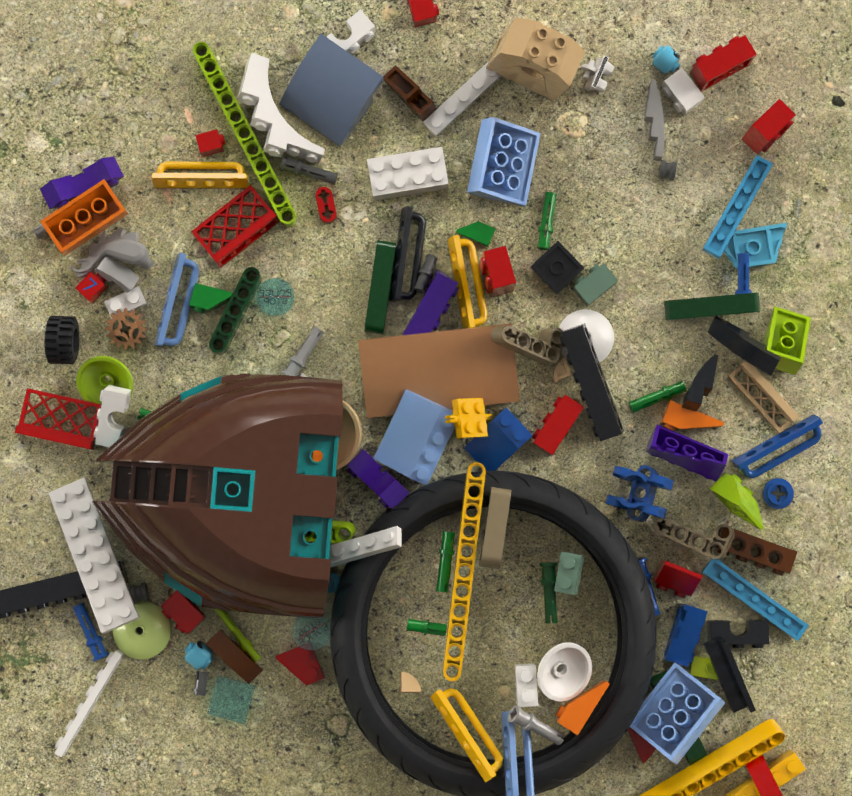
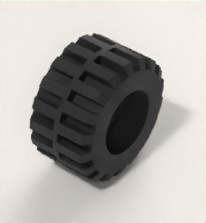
[44,316,79,365]

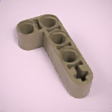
[491,325,563,364]
[479,487,511,569]
[653,517,735,560]

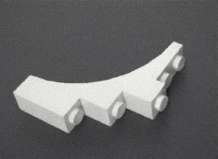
[237,53,325,163]

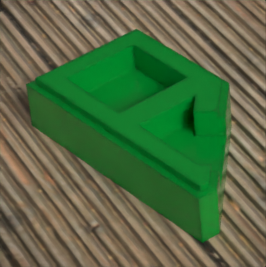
[456,221,496,247]

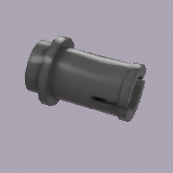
[192,671,209,696]

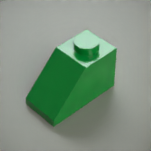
[189,283,233,314]

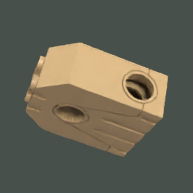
[486,17,585,101]

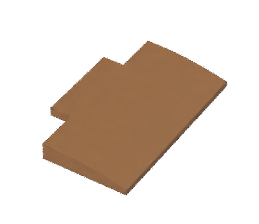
[358,323,520,418]

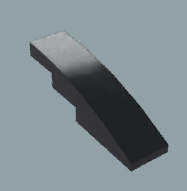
[708,316,781,375]

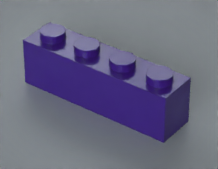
[402,269,459,335]
[646,424,728,481]

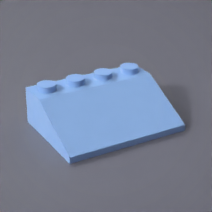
[467,117,541,206]
[373,389,455,485]
[630,662,725,765]

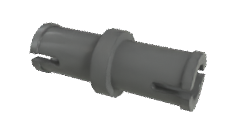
[414,254,438,294]

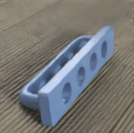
[154,253,199,347]
[501,711,535,796]

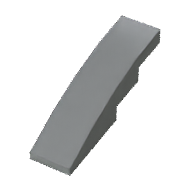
[644,80,665,161]

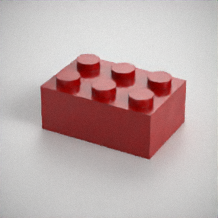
[690,35,757,92]
[742,99,796,155]
[479,245,516,298]

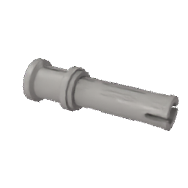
[281,326,324,376]
[508,705,565,745]

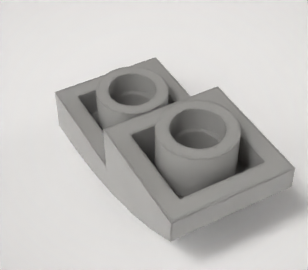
[95,256,140,293]

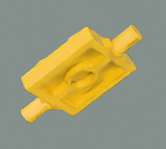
[444,398,493,439]

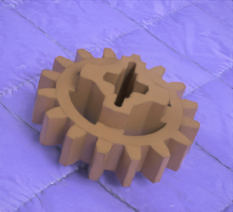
[105,308,148,350]

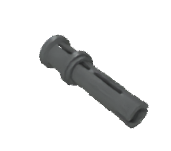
[279,155,338,185]

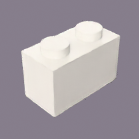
[662,68,705,115]
[514,663,538,707]

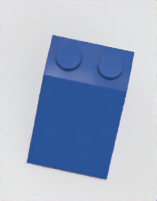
[464,407,533,471]

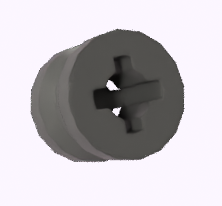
[658,160,677,181]
[129,582,149,604]

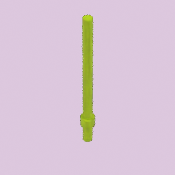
[214,609,261,662]

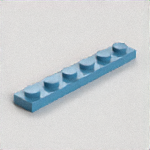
[702,155,773,259]
[702,558,809,641]

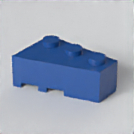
[663,603,708,667]

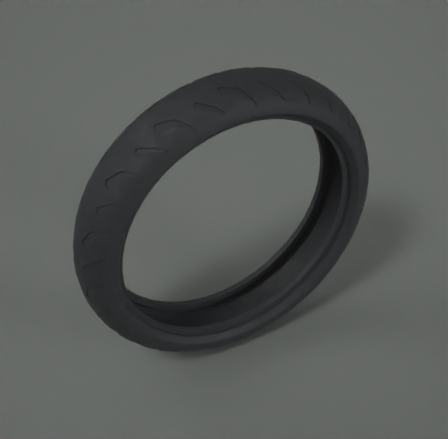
[330,471,657,796]

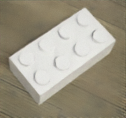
[367,147,448,201]

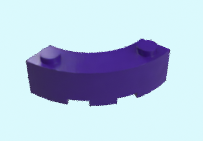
[40,157,124,209]
[347,448,409,509]

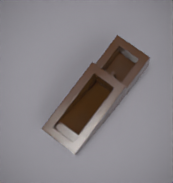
[383,65,437,121]
[206,629,263,684]

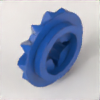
[762,478,794,509]

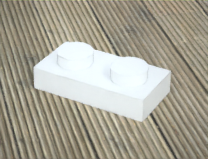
[104,286,147,319]

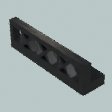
[703,635,756,713]

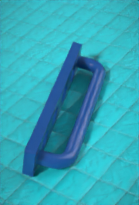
[732,414,823,478]

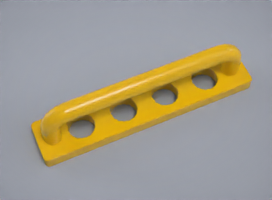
[152,161,248,188]
[447,235,487,329]
[430,688,503,782]

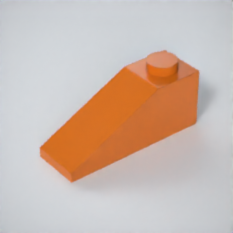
[660,401,725,431]
[555,680,610,735]

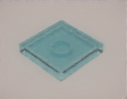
[207,675,256,724]

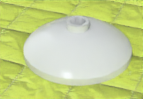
[559,309,614,363]
[537,642,592,701]

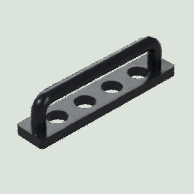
[389,206,426,302]

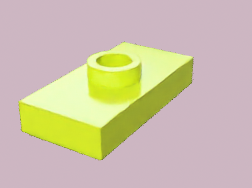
[689,656,718,680]

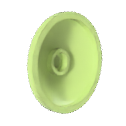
[113,601,171,660]

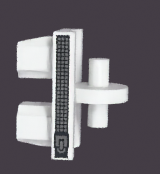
[581,55,614,92]

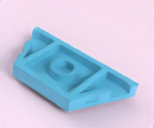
[724,223,787,270]

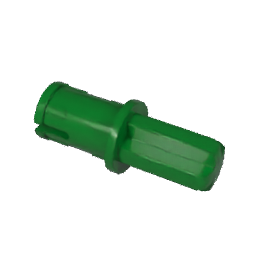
[406,618,447,636]

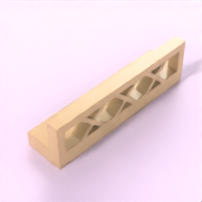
[727,361,799,433]

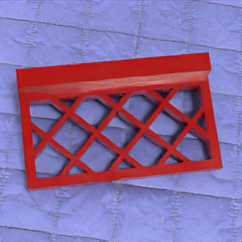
[191,185,280,268]
[15,388,102,450]

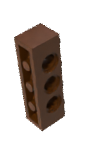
[714,528,797,576]

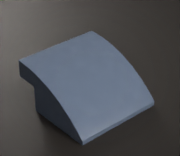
[279,34,384,147]

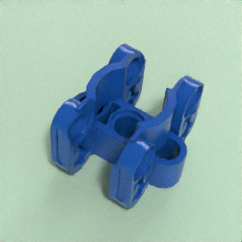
[605,465,674,522]

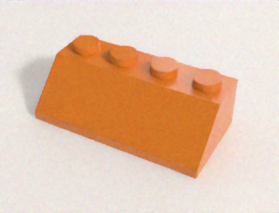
[40,179,128,256]

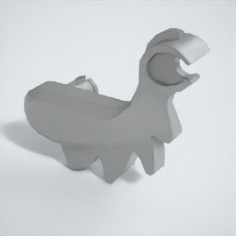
[71,227,153,278]

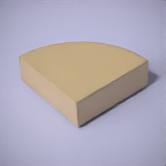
[553,358,572,383]
[400,672,421,693]

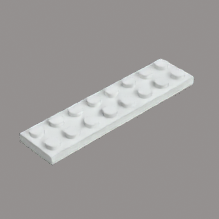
[49,478,139,634]

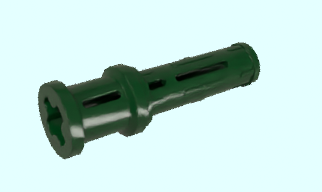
[539,562,558,624]

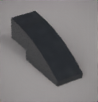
[682,354,718,411]

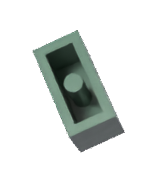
[572,263,618,307]
[554,551,584,595]

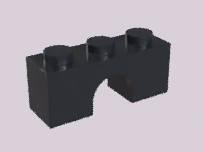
[707,620,769,648]

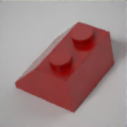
[652,560,703,599]

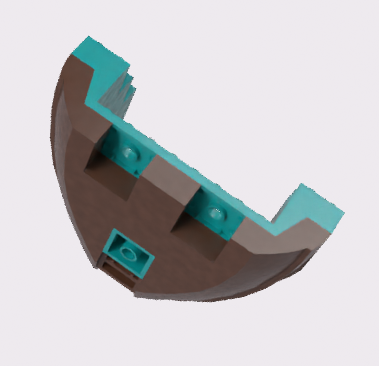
[92,374,343,618]

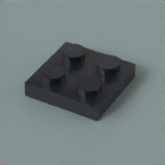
[530,241,584,295]

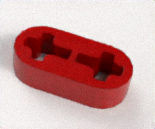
[316,187,337,224]

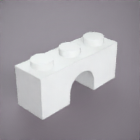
[327,9,376,54]
[94,385,131,447]

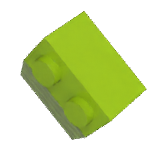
[763,306,811,375]
[710,472,764,531]

